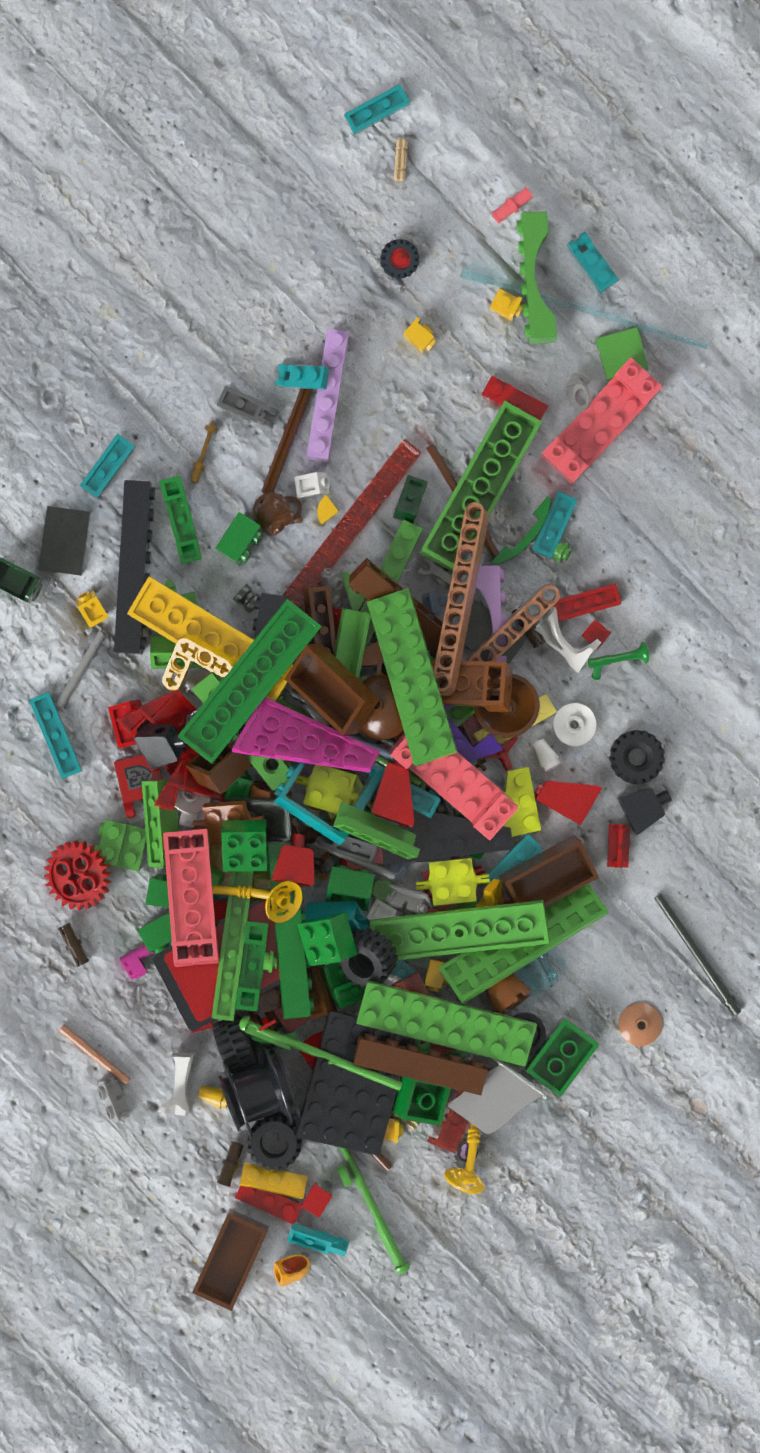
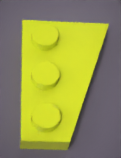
[503,766,541,837]

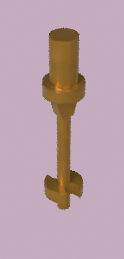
[190,421,218,484]

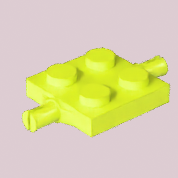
[294,765,359,814]
[416,858,490,906]

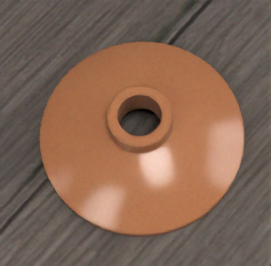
[619,1003,662,1046]

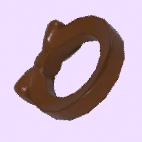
[284,496,303,526]

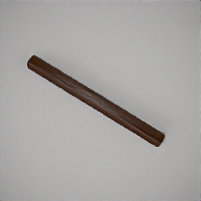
[261,389,313,494]

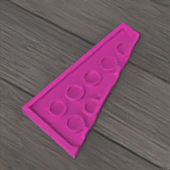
[232,697,380,773]

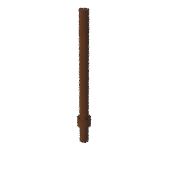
[426,444,499,558]

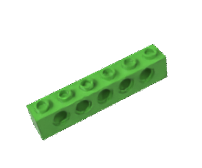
[192,672,295,791]

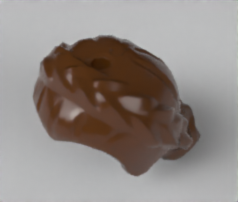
[252,492,294,535]

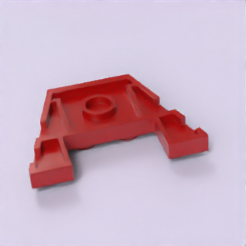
[116,689,198,775]
[153,748,226,811]

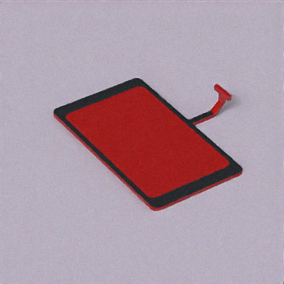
[153,898,312,1031]

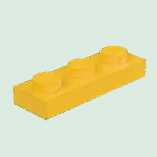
[239,1162,308,1199]

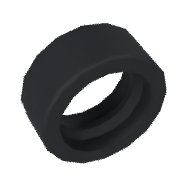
[512,1012,546,1054]

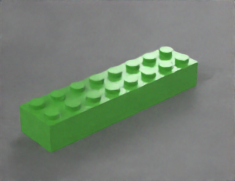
[419,401,542,573]

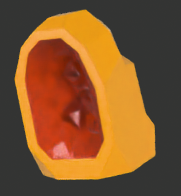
[273,1254,311,1287]

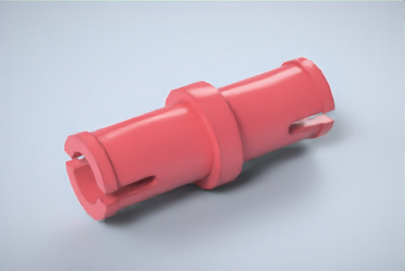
[491,187,533,224]

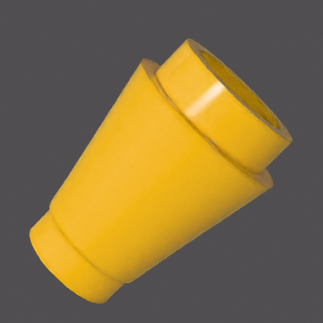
[198,1085,228,1109]

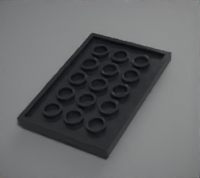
[295,1010,411,1156]

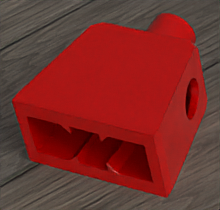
[271,834,314,887]

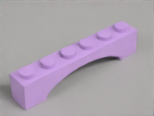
[307,328,349,463]
[475,565,507,662]

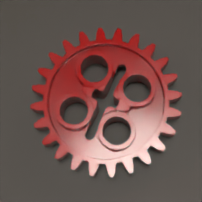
[44,840,112,911]

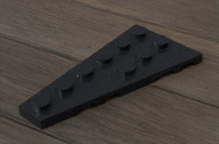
[378,809,513,865]

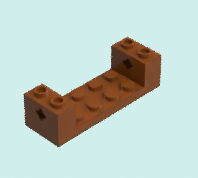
[377,658,513,712]

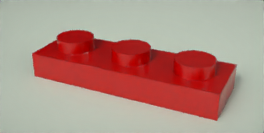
[482,375,548,421]
[554,584,622,622]
[235,1185,302,1224]

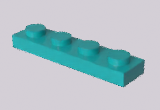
[29,692,83,779]

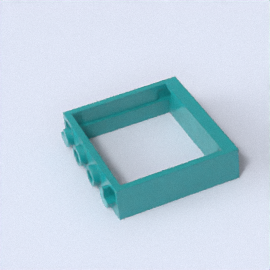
[274,762,385,845]

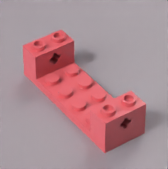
[541,357,663,485]
[389,733,519,840]
[163,829,219,967]

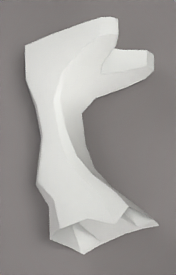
[534,606,601,673]
[159,1052,196,1116]

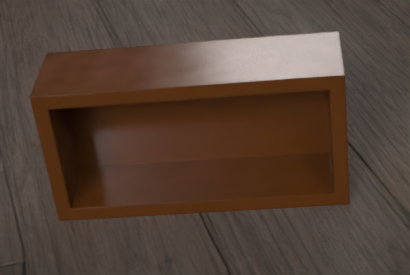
[285,644,380,736]
[499,835,599,907]
[192,1209,269,1311]

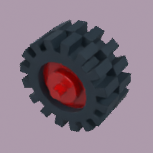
[380,239,420,279]

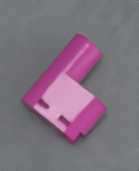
[119,944,154,980]

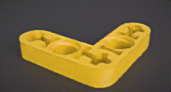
[162,634,236,690]

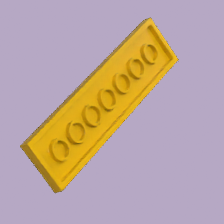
[127,577,294,702]

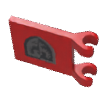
[114,755,162,818]

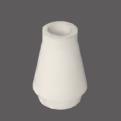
[533,738,561,772]

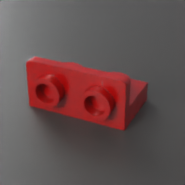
[108,699,147,749]

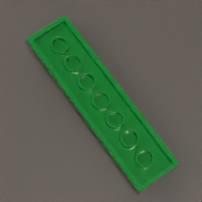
[178,599,322,764]

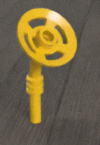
[213,881,302,923]
[444,1123,485,1194]

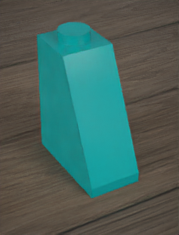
[304,901,370,934]

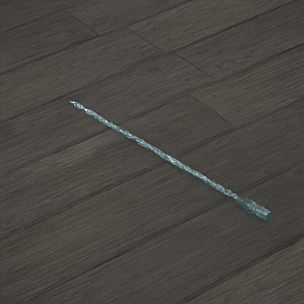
[460,268,708,349]

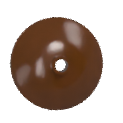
[359,674,404,740]
[474,674,540,738]

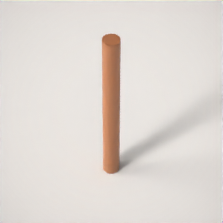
[59,1024,131,1085]

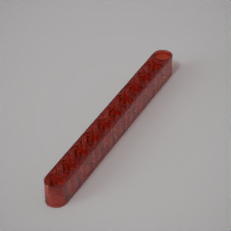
[283,439,422,609]

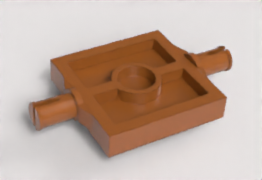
[193,801,265,845]

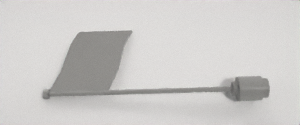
[383,974,549,1135]

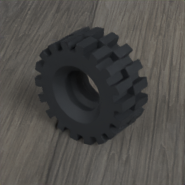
[609,730,665,784]

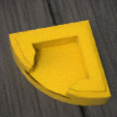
[317,495,339,525]

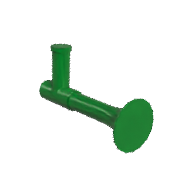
[588,642,649,680]

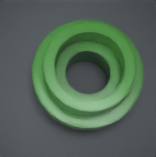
[553,542,572,563]
[263,950,278,973]

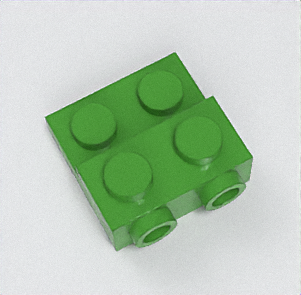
[94,819,146,871]

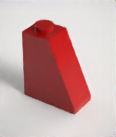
[371,761,414,828]
[534,781,602,825]

